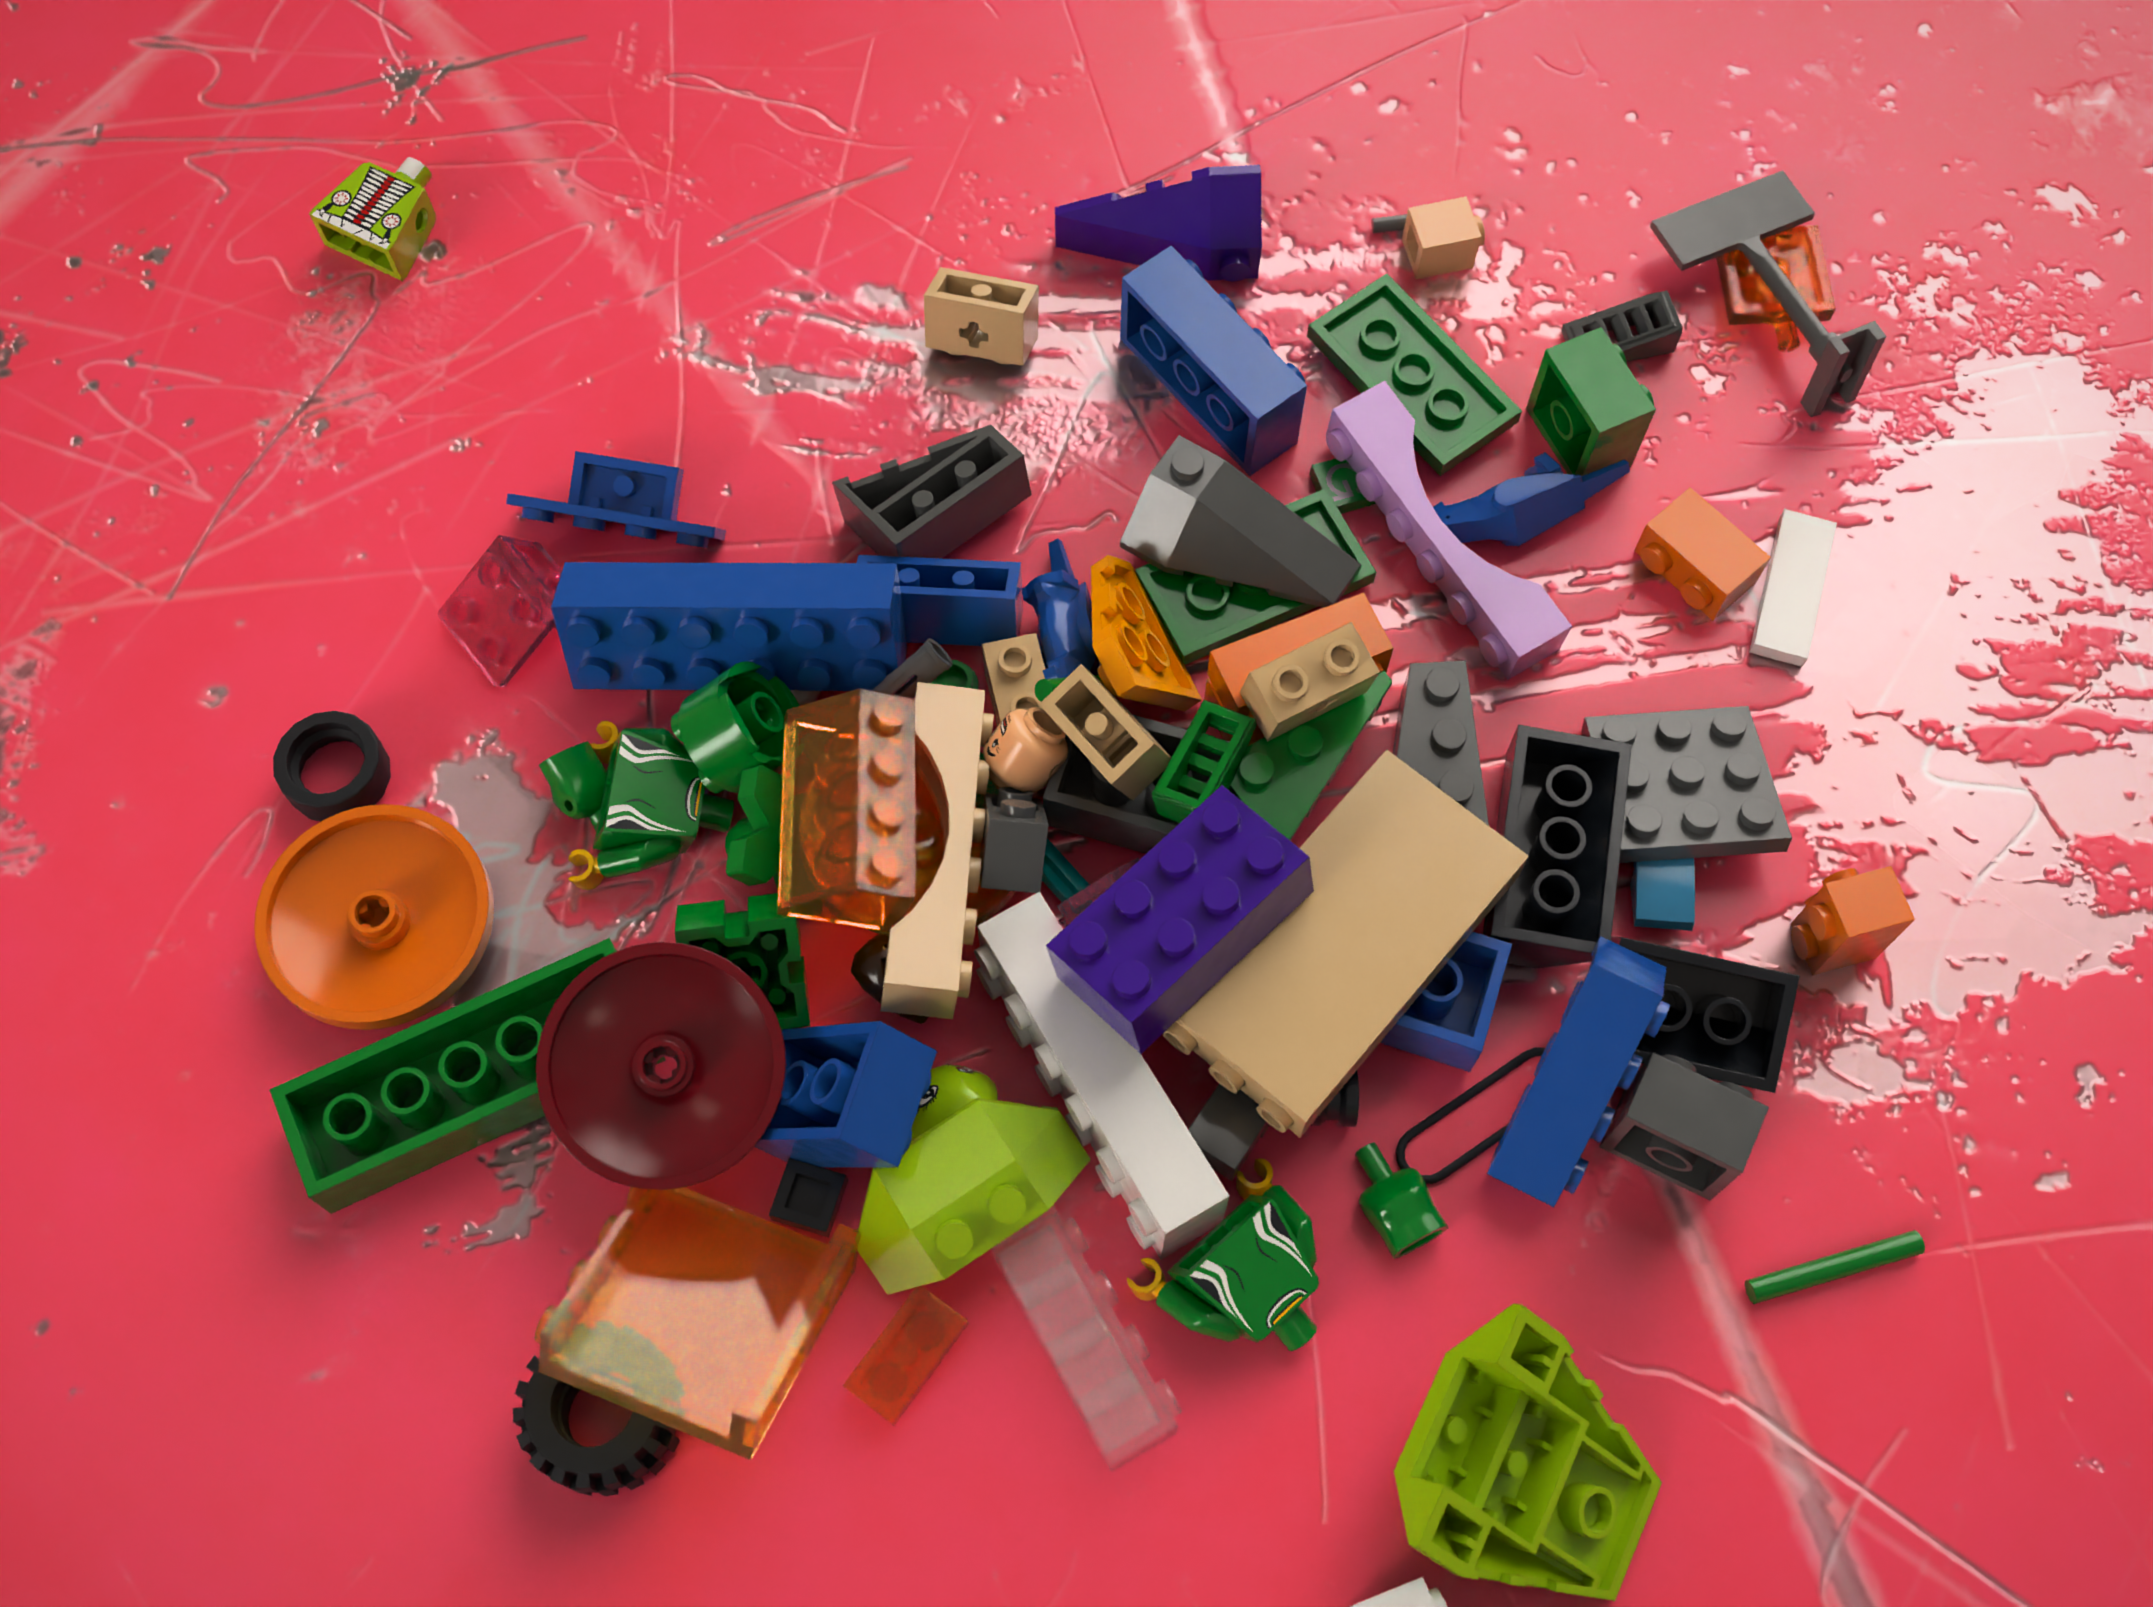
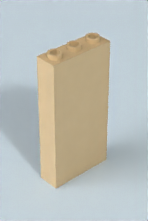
[1163,749,1529,1138]

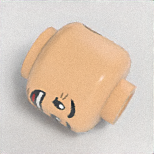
[983,707,1068,793]

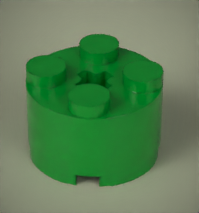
[671,661,807,793]

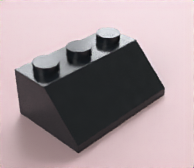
[1611,936,1800,1093]

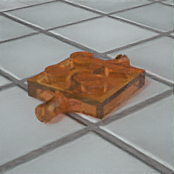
[1716,225,1836,352]

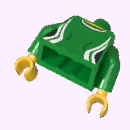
[568,721,734,890]
[1127,1158,1319,1351]

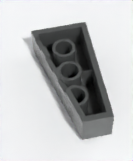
[1392,660,1489,826]

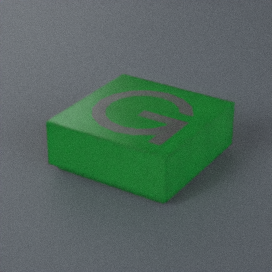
[1309,459,1376,514]

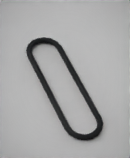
[1396,1048,1545,1184]

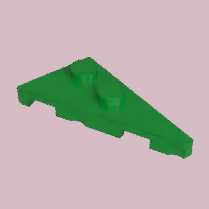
[1229,671,1392,841]

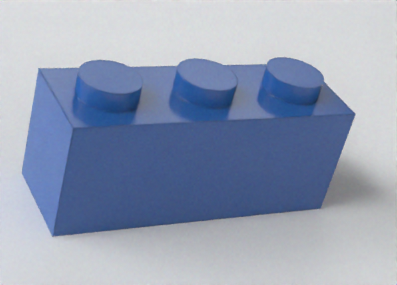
[856,555,1023,646]

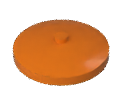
[254,804,494,1030]

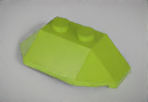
[854,1098,1091,1295]

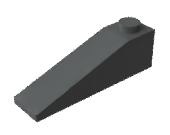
[1120,435,1361,607]

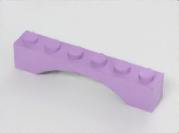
[1326,381,1572,680]

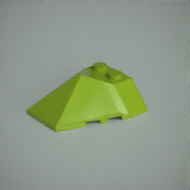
[1394,1303,1662,1601]

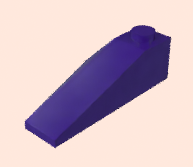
[1055,164,1262,282]

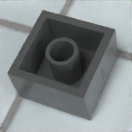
[1600,1052,1769,1200]

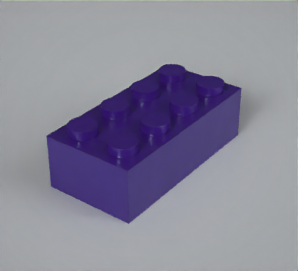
[1046,785,1314,1054]

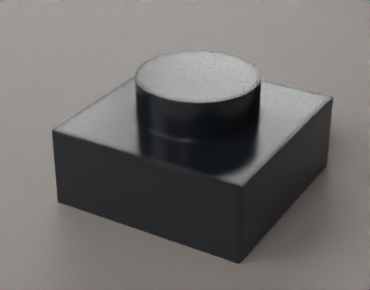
[769,1158,848,1237]

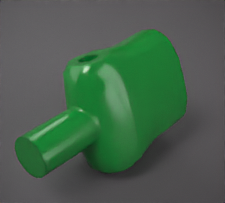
[539,741,607,830]
[1355,1143,1448,1259]

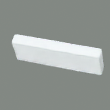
[1749,509,1837,667]

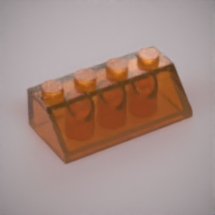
[777,689,915,932]

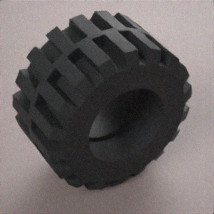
[513,1324,686,1496]

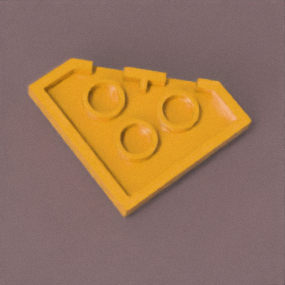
[1091,555,1202,711]

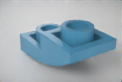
[1630,858,1695,931]

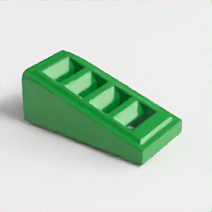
[1151,700,1257,823]

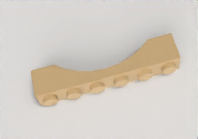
[880,682,994,1019]

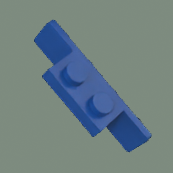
[506,451,726,548]

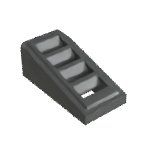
[1561,291,1682,362]

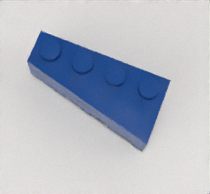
[1487,936,1670,1207]

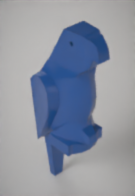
[1433,453,1630,546]
[1021,539,1097,679]

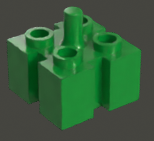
[675,891,810,1030]

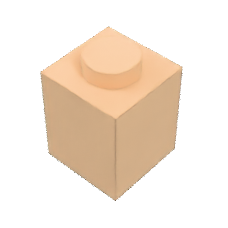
[1402,196,1485,279]

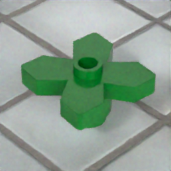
[725,765,836,911]

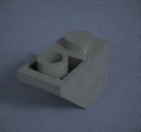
[980,787,1049,893]

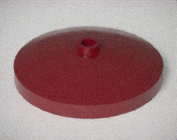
[536,942,787,1190]

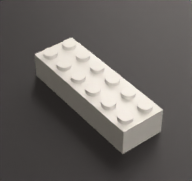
[974,892,1229,1260]

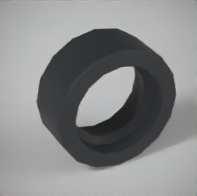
[273,711,391,822]

